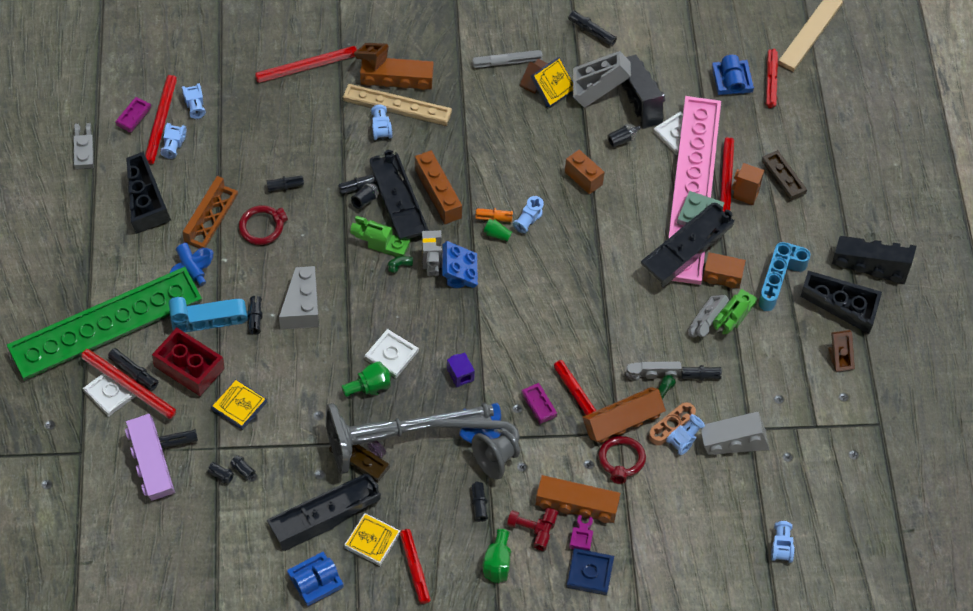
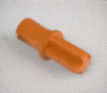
[475,208,513,223]

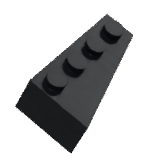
[621,55,665,129]
[126,151,171,234]
[832,236,917,284]
[800,270,882,334]

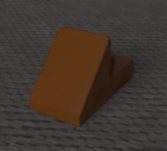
[354,43,389,71]
[520,59,548,94]
[828,330,855,372]

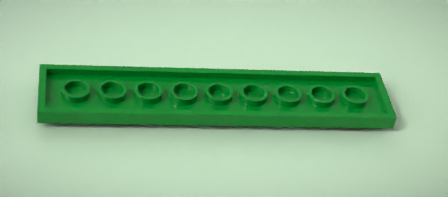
[7,267,202,380]

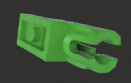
[350,216,410,257]
[713,289,758,334]

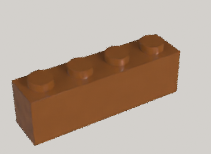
[360,58,434,89]
[415,150,462,224]
[582,387,666,442]
[535,475,621,523]

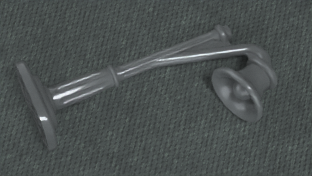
[325,403,520,480]

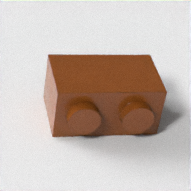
[564,149,605,195]
[731,163,764,205]
[702,252,746,289]

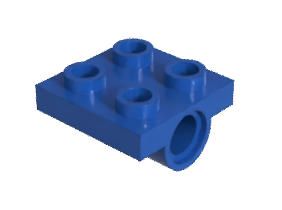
[712,55,754,95]
[442,241,478,288]
[287,552,344,607]

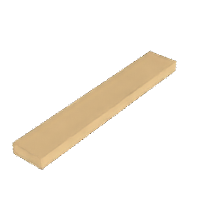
[778,0,843,72]
[343,84,452,126]

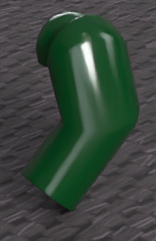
[387,256,413,273]
[658,375,676,399]

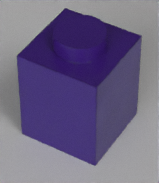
[447,353,475,388]

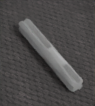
[472,50,542,68]

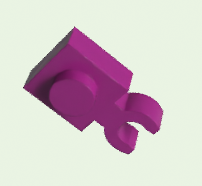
[569,515,593,551]

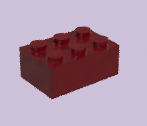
[152,328,225,396]

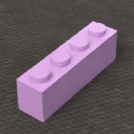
[125,414,175,501]

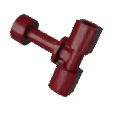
[507,508,558,551]

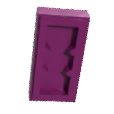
[115,97,151,133]
[521,383,557,424]

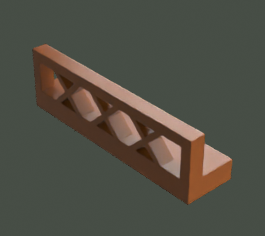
[183,176,238,248]

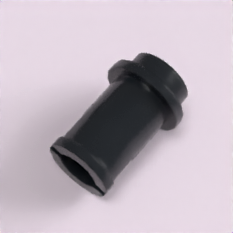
[230,455,256,480]
[207,462,234,484]

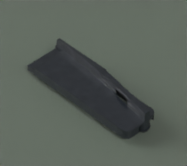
[369,150,429,241]
[641,202,735,287]
[267,474,381,551]

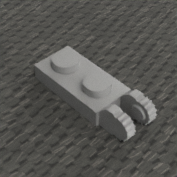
[74,123,94,169]
[688,295,729,337]
[625,361,681,380]

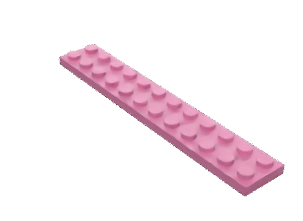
[668,96,721,285]

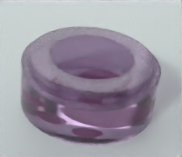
[367,441,387,458]

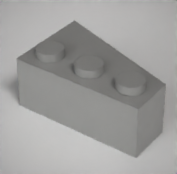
[573,51,631,108]
[279,266,319,329]
[701,412,770,455]

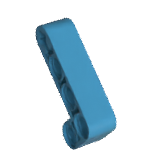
[759,242,810,311]
[168,297,248,332]

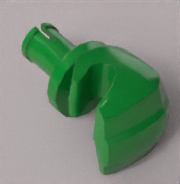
[341,361,391,397]
[482,529,511,583]

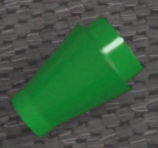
[483,219,512,242]

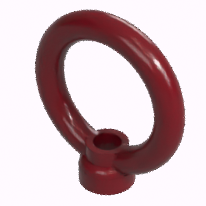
[239,205,288,245]
[598,436,646,484]

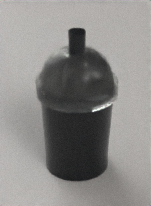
[607,124,641,148]
[351,183,379,209]

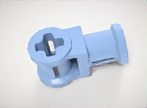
[182,83,206,119]
[371,105,392,140]
[160,123,186,159]
[513,196,544,233]
[666,414,705,455]
[771,521,794,563]

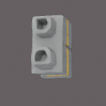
[422,230,442,276]

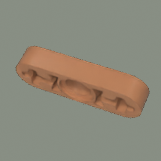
[649,403,696,445]

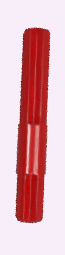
[766,49,778,108]
[554,360,596,415]
[400,529,430,604]

